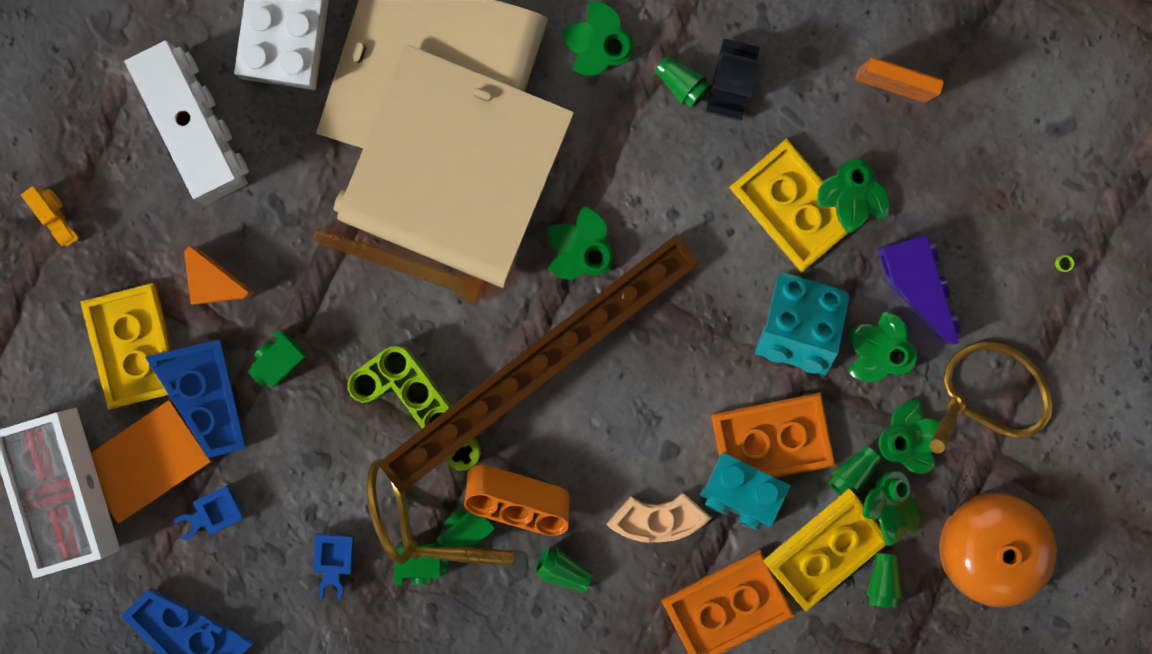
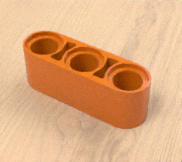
[464,465,570,536]

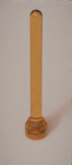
[312,229,485,306]

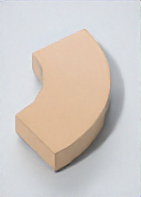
[606,492,712,543]

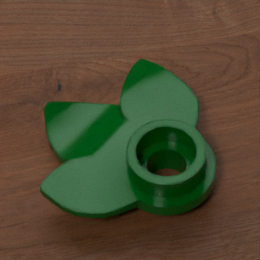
[561,1,634,76]
[817,159,889,233]
[547,207,614,280]
[848,311,917,382]
[878,399,940,474]
[863,471,920,546]

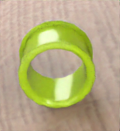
[1055,255,1075,272]

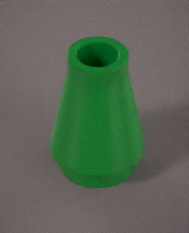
[655,55,711,109]
[828,446,882,497]
[535,547,593,593]
[866,553,903,608]

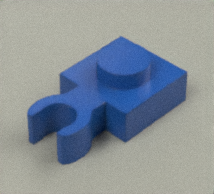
[174,485,246,540]
[313,533,355,600]

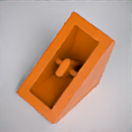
[184,246,255,305]

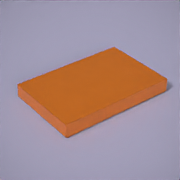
[711,392,836,478]
[91,399,213,524]
[661,549,794,654]

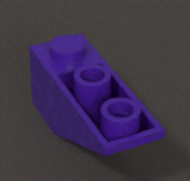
[877,235,961,345]

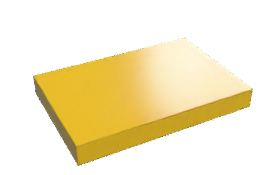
[729,138,847,272]
[80,283,173,410]
[763,489,886,612]

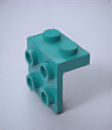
[755,273,849,375]

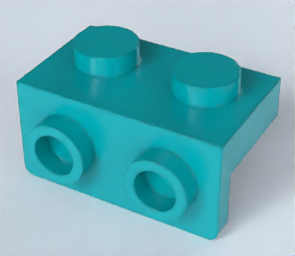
[699,453,790,531]

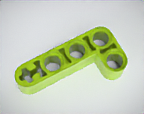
[347,346,481,471]

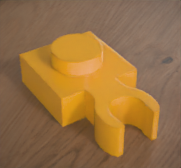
[21,186,79,247]

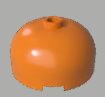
[939,493,1057,607]

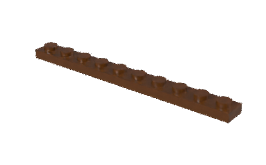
[377,234,700,494]

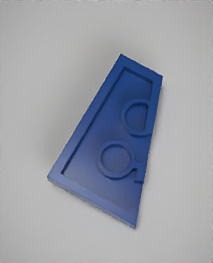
[145,340,245,458]
[121,588,255,654]

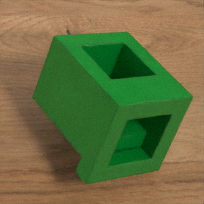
[248,329,309,388]
[437,508,496,548]
[394,543,450,585]

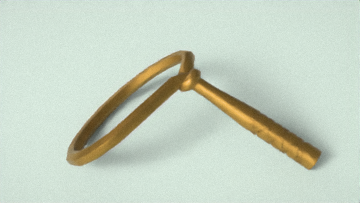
[930,342,1053,454]
[366,458,514,566]

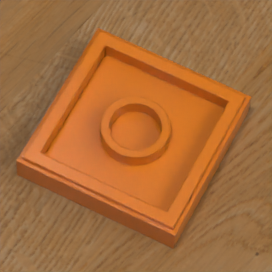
[855,57,944,103]

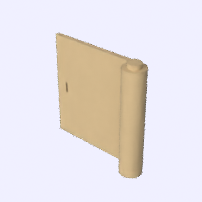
[316,0,548,148]
[333,44,574,289]

